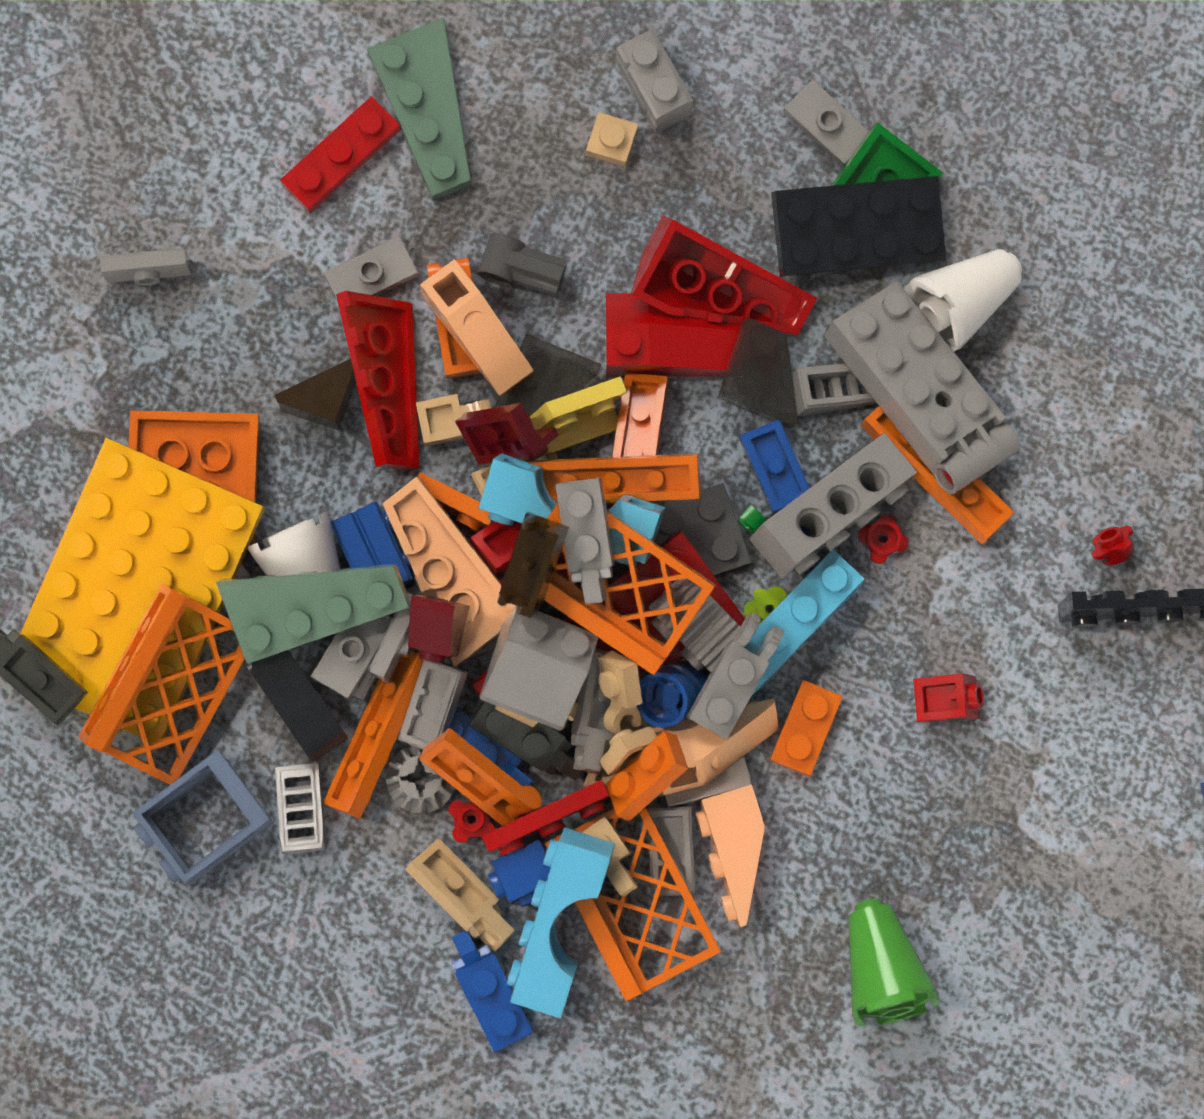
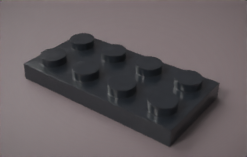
[771,176,947,277]

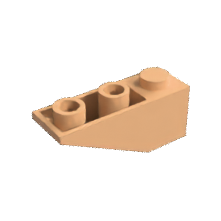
[420,259,534,397]
[652,698,779,796]
[695,785,765,929]

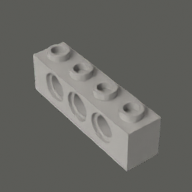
[749,433,917,579]

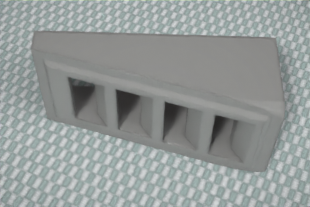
[788,363,877,417]
[275,763,327,854]

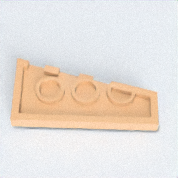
[383,477,516,667]

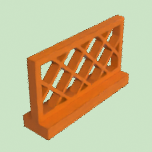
[545,503,716,675]
[78,583,245,785]
[545,807,722,1001]

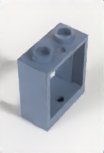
[133,750,274,886]

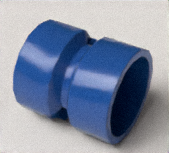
[637,660,707,728]

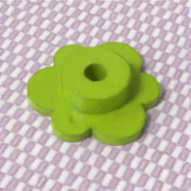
[744,586,787,625]

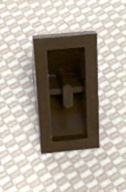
[274,358,356,431]

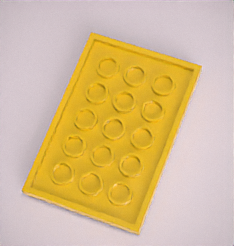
[20,438,266,742]

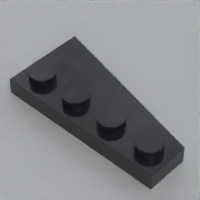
[1058,589,1204,628]

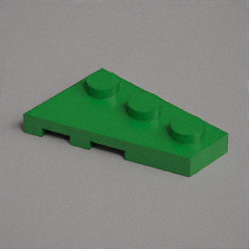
[831,123,943,186]

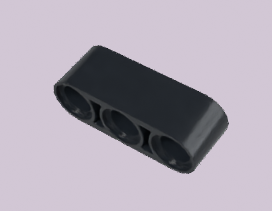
[243,650,348,763]

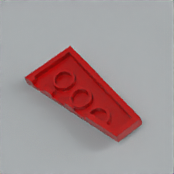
[336,291,419,471]

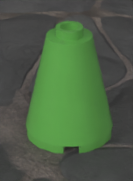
[849,899,940,1026]

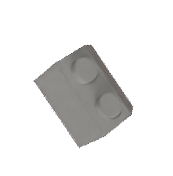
[479,606,599,731]

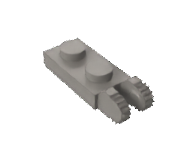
[687,612,784,740]

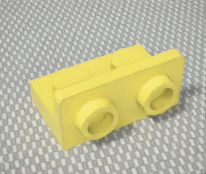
[530,377,627,455]

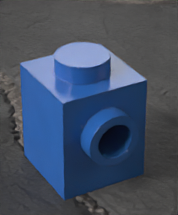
[488,840,551,907]

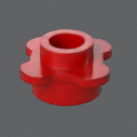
[858,514,909,564]
[1091,526,1134,565]
[448,800,495,843]

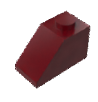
[408,595,470,663]

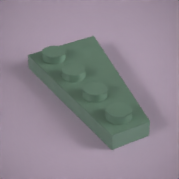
[367,17,471,201]
[216,564,410,664]

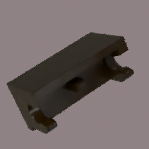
[497,512,569,618]

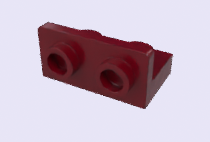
[455,403,559,465]

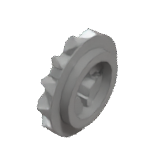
[386,746,454,814]

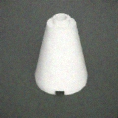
[904,249,1022,352]
[248,512,340,576]

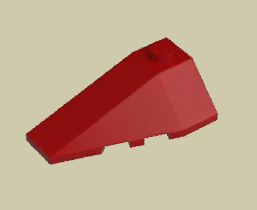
[631,215,817,335]
[606,293,776,377]

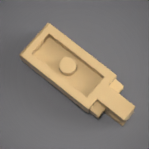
[405,839,515,952]

